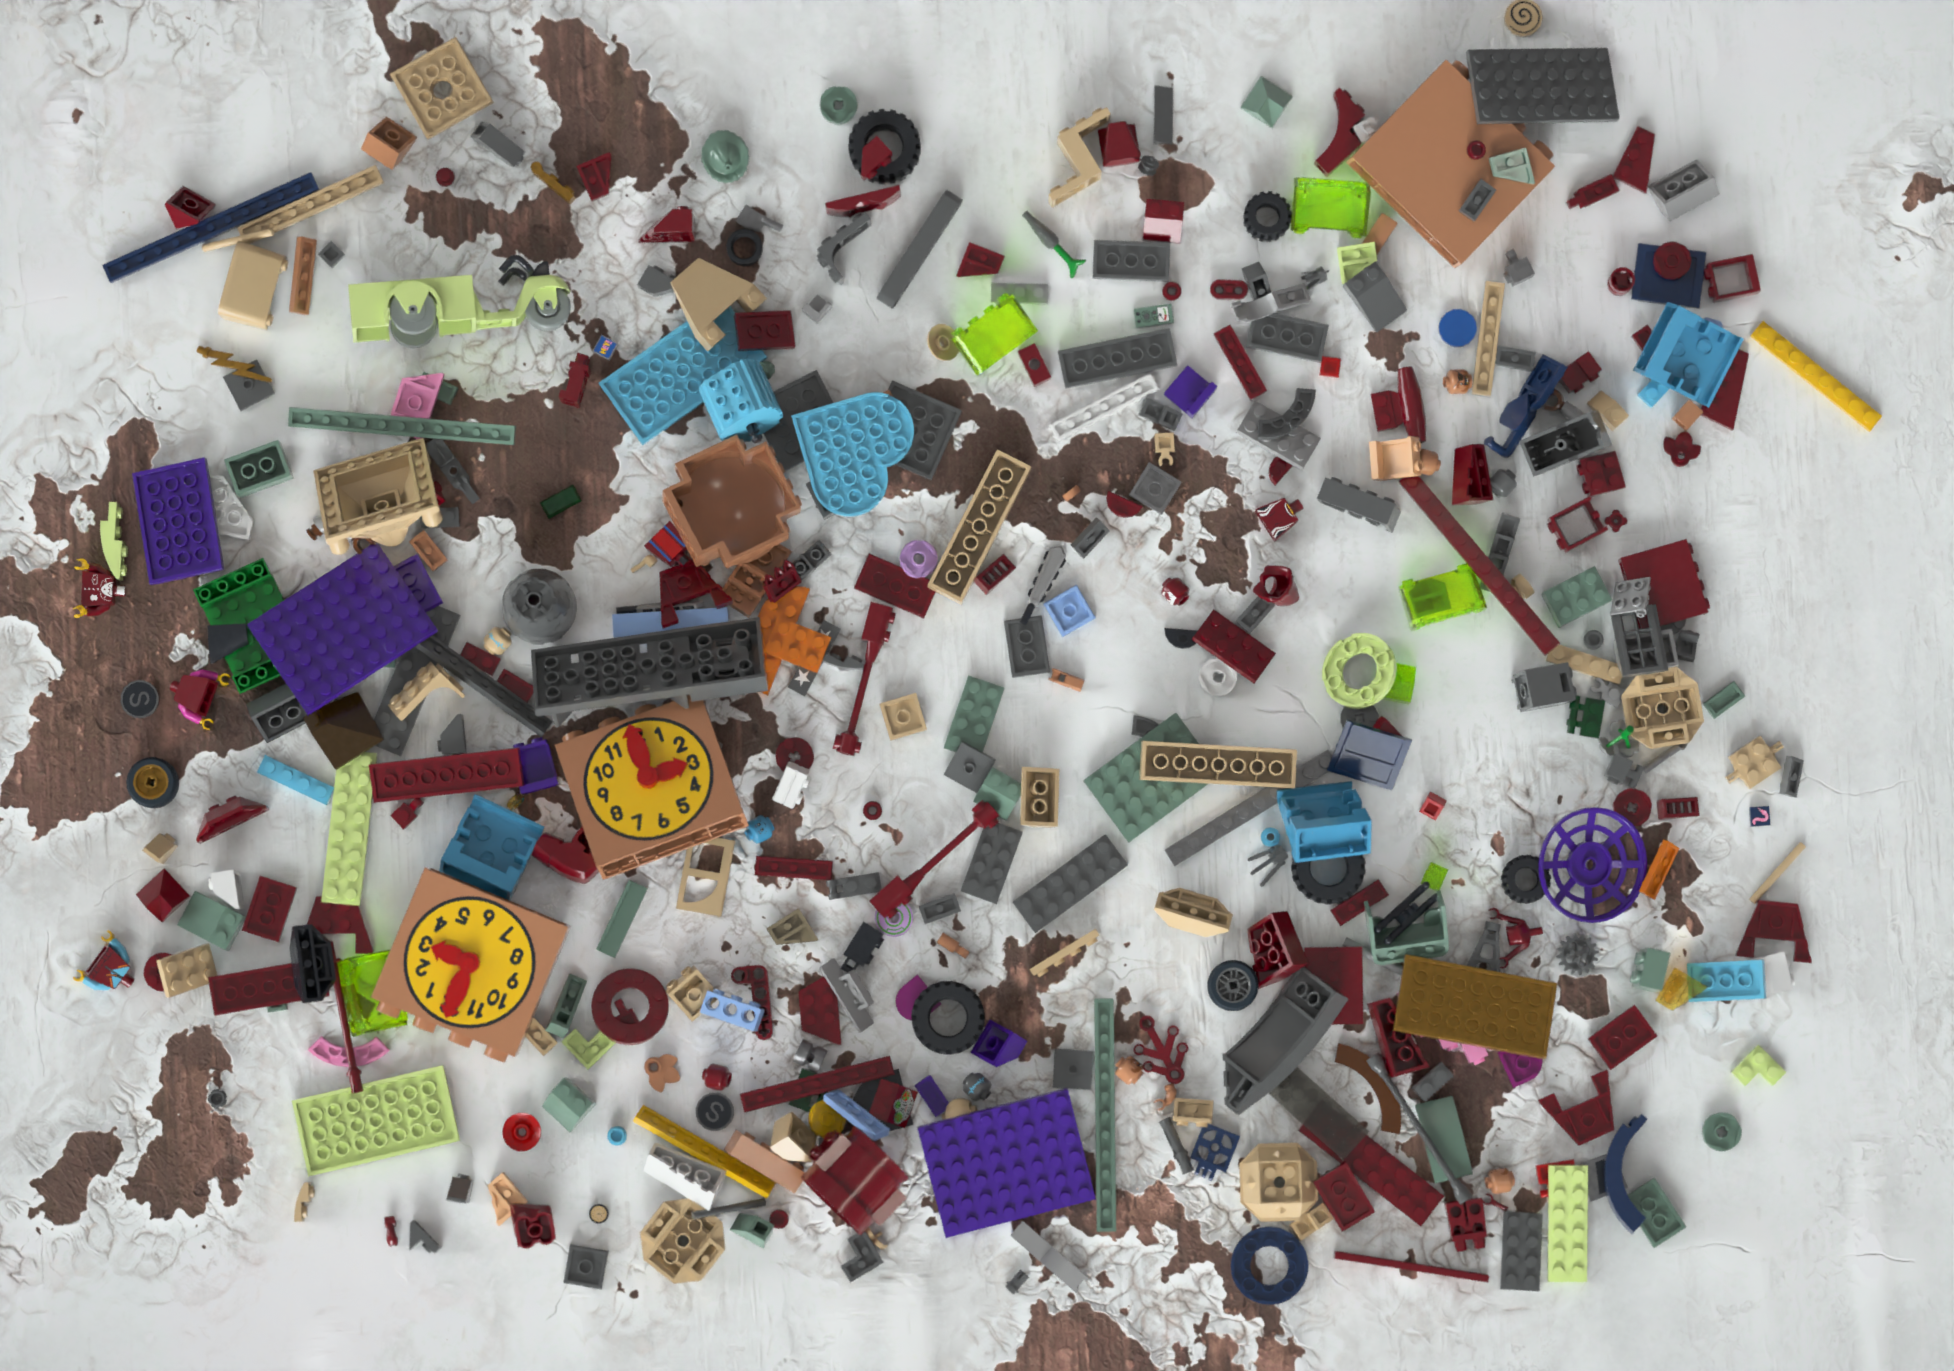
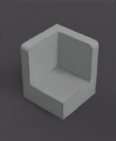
[802,295,832,324]

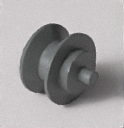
[1138,156,1159,176]

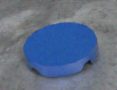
[1438,309,1477,347]

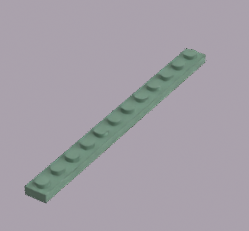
[288,407,516,445]
[1094,999,1116,1232]

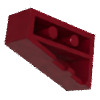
[1452,444,1493,505]

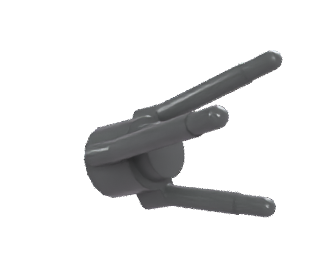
[1248,845,1289,887]

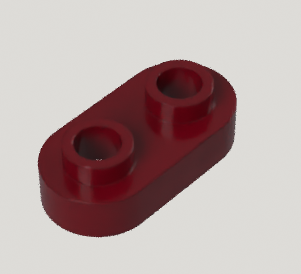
[1210,280,1248,300]

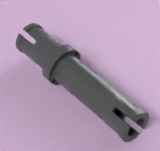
[1159,1117,1194,1175]

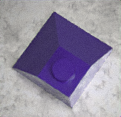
[970,1020,1027,1067]

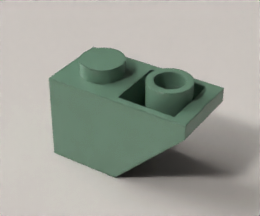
[730,1213,774,1249]

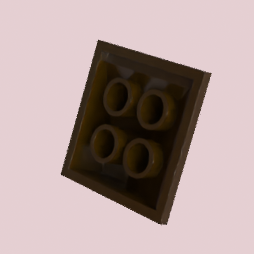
[303,692,384,770]

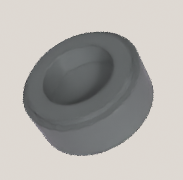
[1584,630,1603,650]

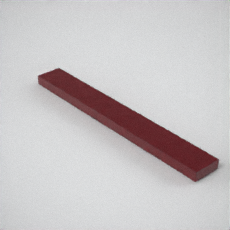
[740,1056,895,1113]
[1333,1251,1489,1283]

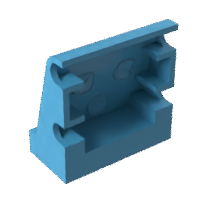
[1633,302,1744,407]
[1277,781,1372,863]
[439,794,544,901]

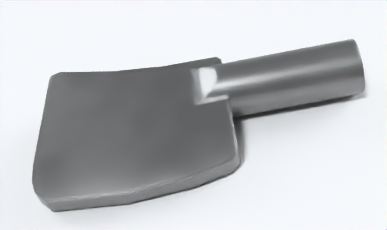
[736,205,783,232]

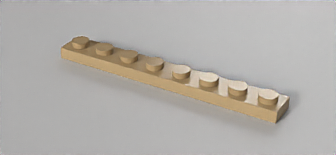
[237,165,384,244]

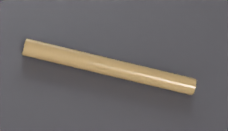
[202,228,274,252]
[1749,842,1806,904]

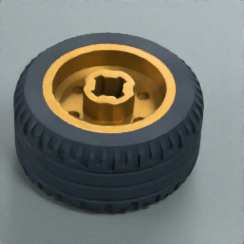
[126,757,179,808]

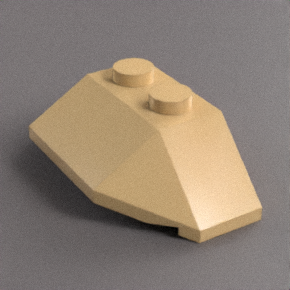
[1154,888,1233,937]

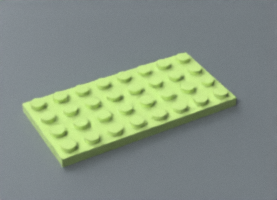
[292,1065,460,1176]

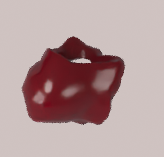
[1253,565,1299,606]

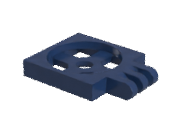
[1190,1124,1240,1181]

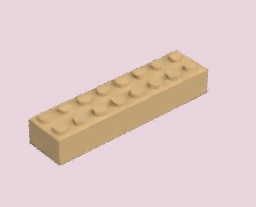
[927,449,1031,605]
[1139,741,1297,788]

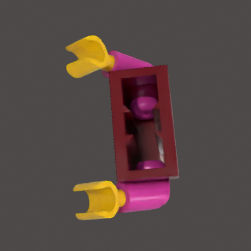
[170,669,230,730]

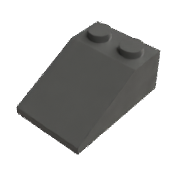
[1343,261,1408,333]

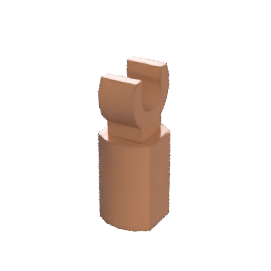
[937,933,970,959]

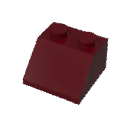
[1142,199,1184,244]

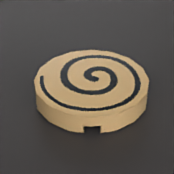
[1504,0,1543,37]

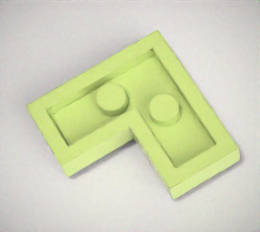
[561,1029,616,1070]
[1731,1045,1786,1086]

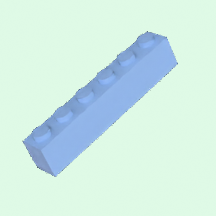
[612,607,729,638]

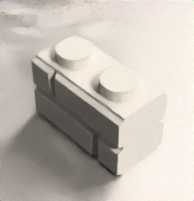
[772,761,811,809]

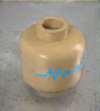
[484,627,512,655]

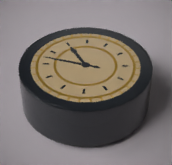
[589,1204,609,1224]

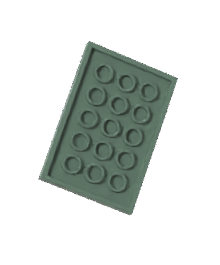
[1083,712,1208,843]

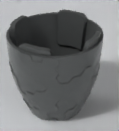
[502,569,577,645]

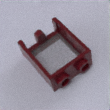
[1547,496,1608,553]

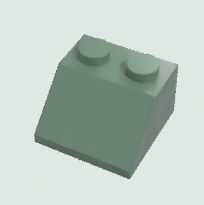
[973,767,1021,821]

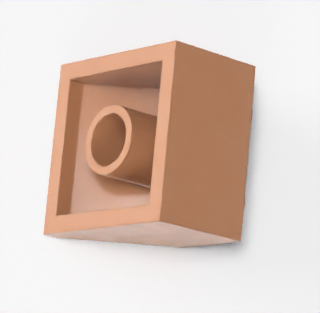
[361,116,417,170]

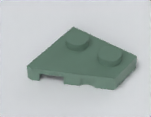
[1488,147,1535,184]

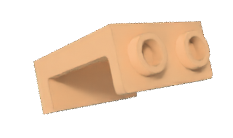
[1369,436,1423,481]

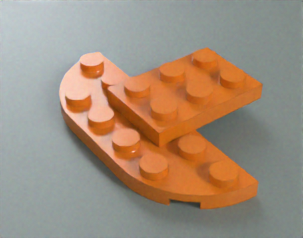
[758,586,831,696]

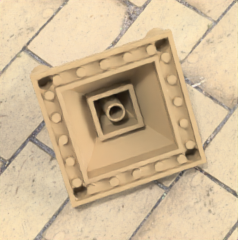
[313,438,443,555]

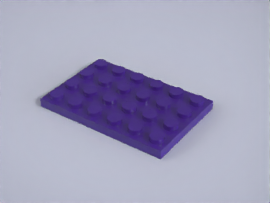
[132,457,224,585]

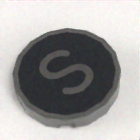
[121,680,160,718]
[696,1093,734,1131]

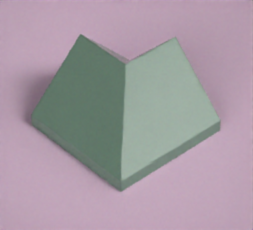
[1240,76,1293,128]

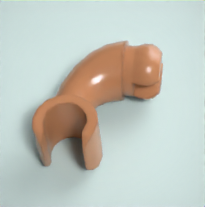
[1154,1083,1177,1111]

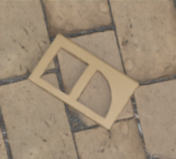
[676,838,735,917]

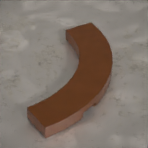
[1334,1043,1401,1134]

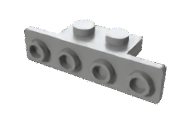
[820,958,874,1032]

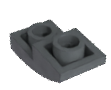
[792,540,832,581]
[823,653,864,670]

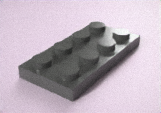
[1093,240,1170,282]
[1246,313,1329,363]
[961,823,1023,904]
[1500,1211,1543,1291]

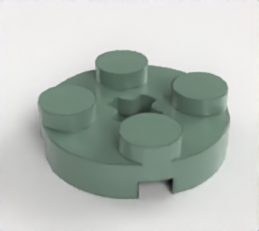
[820,86,858,125]
[1702,1112,1742,1151]

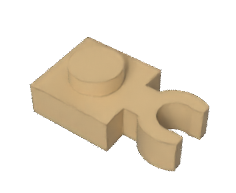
[1154,432,1175,466]

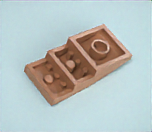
[723,544,792,618]

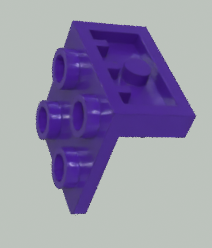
[1164,366,1218,418]

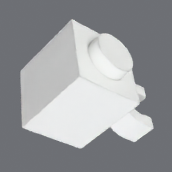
[1352,116,1381,146]

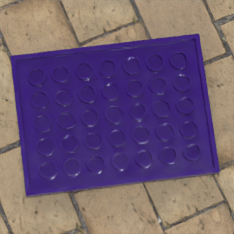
[247,542,438,715]
[917,1088,1096,1238]

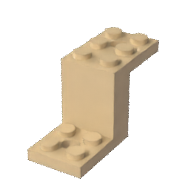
[1048,107,1111,208]

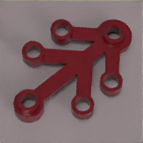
[1133,1016,1188,1084]

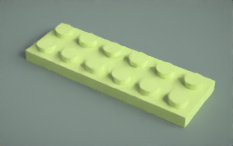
[1547,1165,1588,1282]

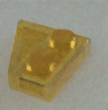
[1655,968,1708,1011]

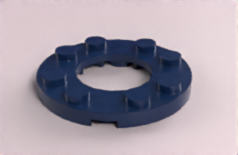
[1230,1227,1308,1305]

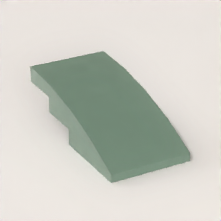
[1415,1096,1473,1183]

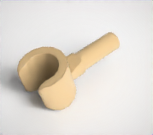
[631,555,657,573]

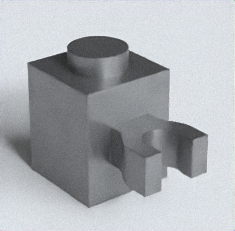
[1503,249,1535,287]

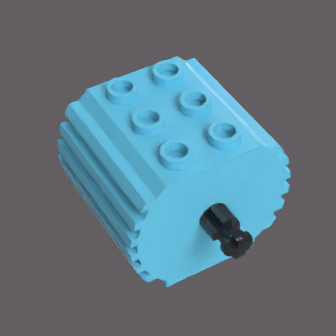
[699,359,783,443]

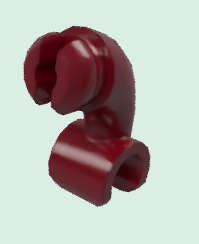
[384,1216,398,1247]

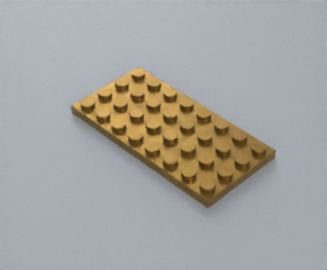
[1393,954,1557,1059]

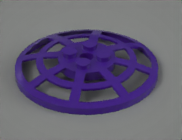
[1538,807,1647,923]

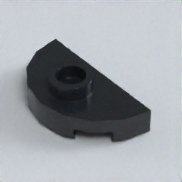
[1164,628,1197,649]

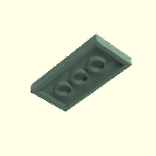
[944,675,1005,752]

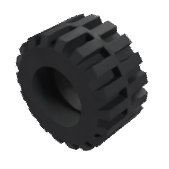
[1243,191,1292,242]
[1501,855,1551,904]

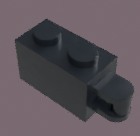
[841,922,885,973]

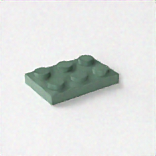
[1628,1178,1686,1248]

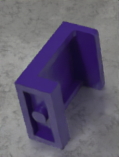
[513,737,560,795]

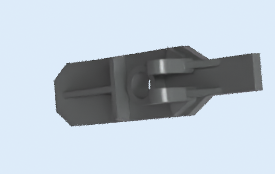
[427,439,480,505]

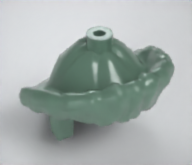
[701,130,749,183]

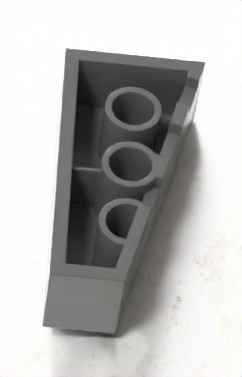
[1317,477,1401,533]

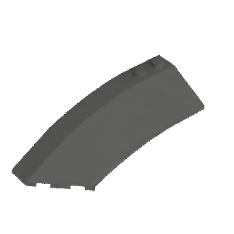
[1222,967,1348,1115]

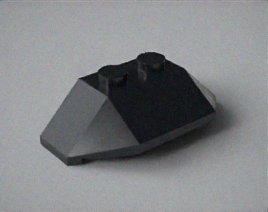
[289,924,336,1003]

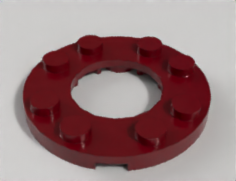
[591,968,669,1045]

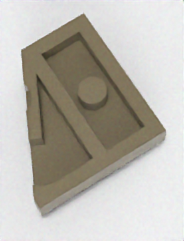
[766,908,819,945]

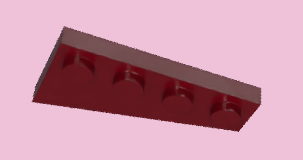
[1701,349,1749,431]

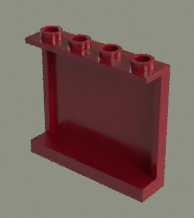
[1618,539,1710,629]

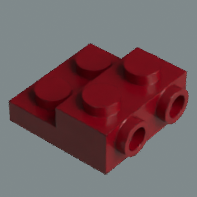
[1576,451,1626,497]

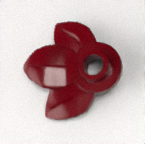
[1663,431,1701,467]

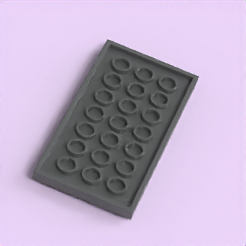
[1466,48,1620,124]

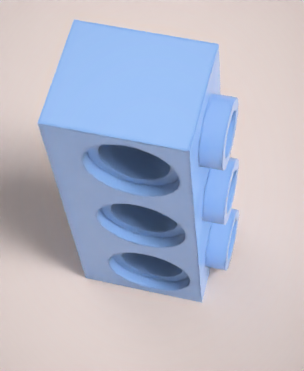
[700,988,765,1032]

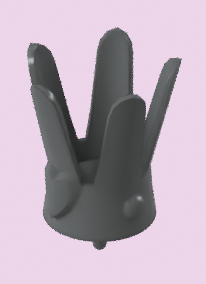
[1301,266,1329,291]

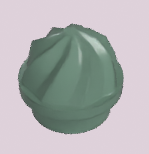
[760,361,775,379]

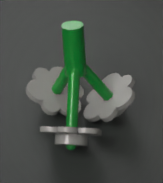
[1598,719,1639,757]

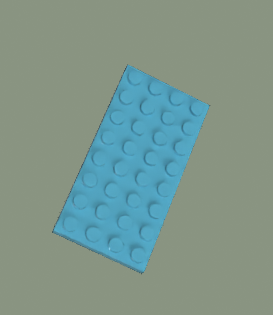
[599,306,767,445]

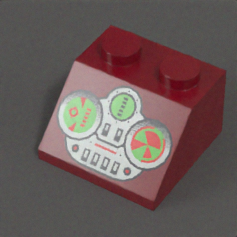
[869,1079,918,1128]

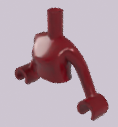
[1488,908,1543,969]

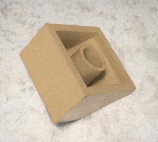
[770,1111,817,1162]

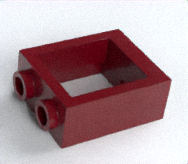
[1704,254,1761,303]

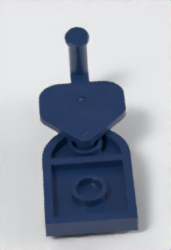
[1484,354,1568,458]

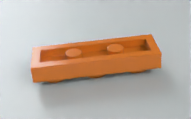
[1639,839,1679,900]

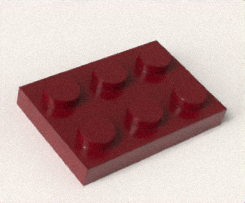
[734,310,795,351]
[242,876,297,942]
[1588,1005,1657,1070]
[1312,1162,1375,1232]

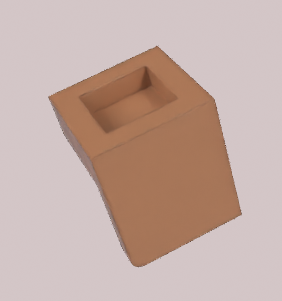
[1672,399,1703,431]

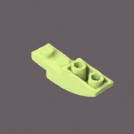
[100,502,128,581]

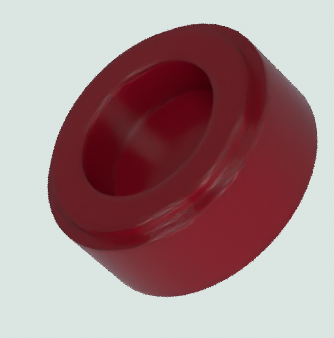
[769,1209,789,1229]

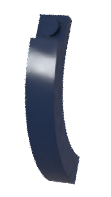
[1604,1114,1647,1235]

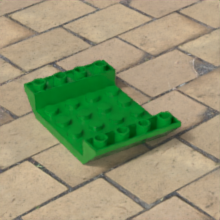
[193,558,284,694]

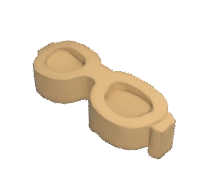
[865,1227,887,1250]

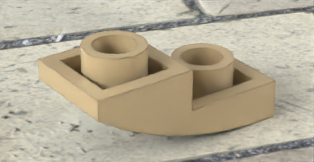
[294,1182,315,1222]

